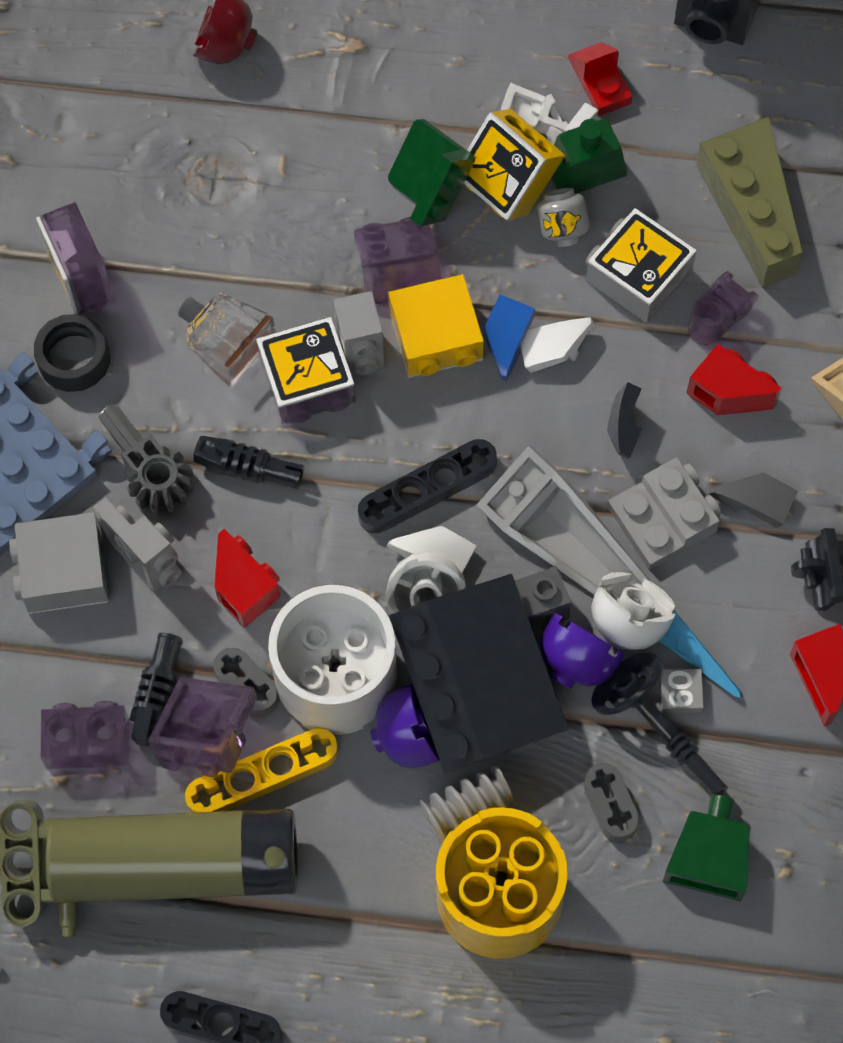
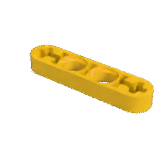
[185,728,338,813]

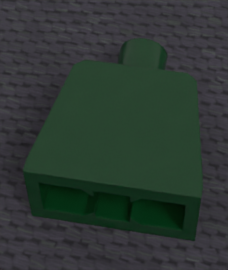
[551,118,627,193]
[663,795,749,902]

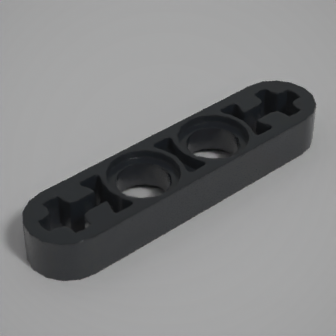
[358,439,497,533]

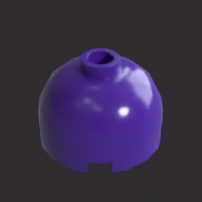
[541,613,626,689]
[370,683,440,768]

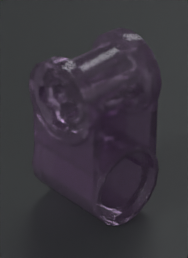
[688,271,758,345]

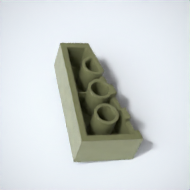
[696,117,803,288]

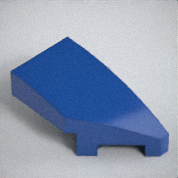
[484,295,535,381]

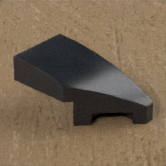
[607,382,642,459]

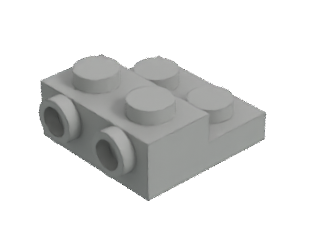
[607,457,721,570]
[93,497,182,593]

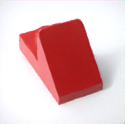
[568,42,632,116]

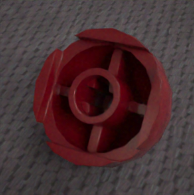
[192,0,257,64]

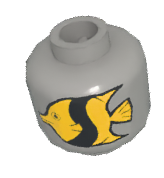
[537,188,590,247]

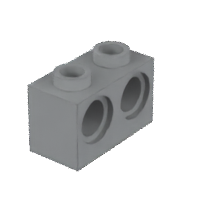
[333,291,385,375]

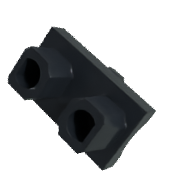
[791,528,843,611]

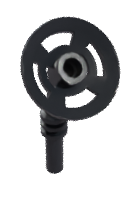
[591,652,728,795]

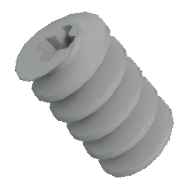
[419,765,514,843]

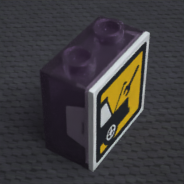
[36,202,114,315]
[256,317,356,424]

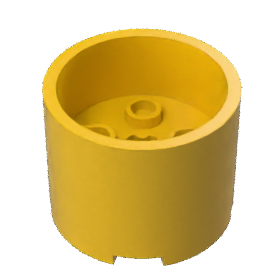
[436,807,568,959]

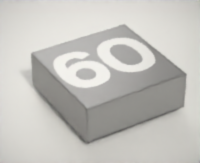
[660,669,704,713]

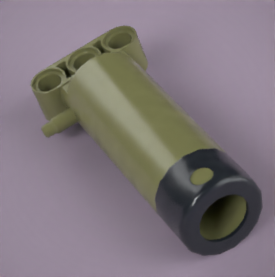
[0,798,298,938]

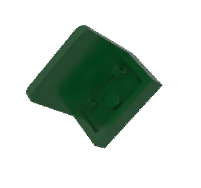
[388,119,476,227]

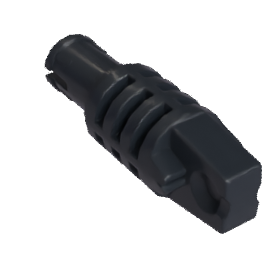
[193,436,304,489]
[129,632,183,747]

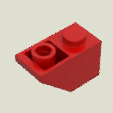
[686,344,782,415]
[214,529,281,628]

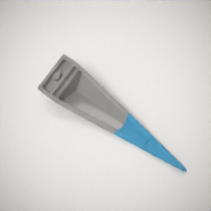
[477,446,743,697]

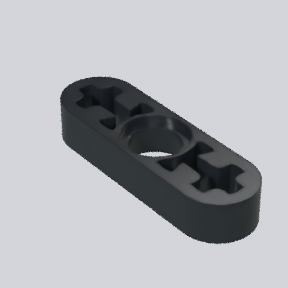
[160,991,283,1043]

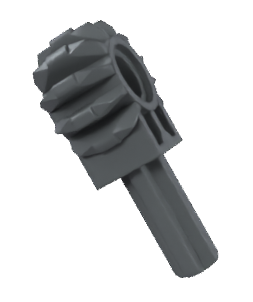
[99,404,194,515]

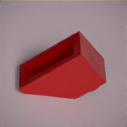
[790,624,843,726]

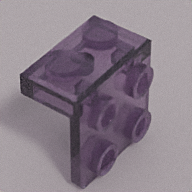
[353,217,442,305]

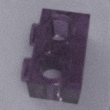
[40,701,129,769]

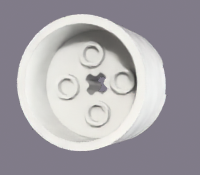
[268,585,397,735]

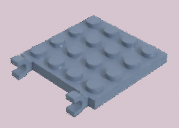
[0,351,112,556]

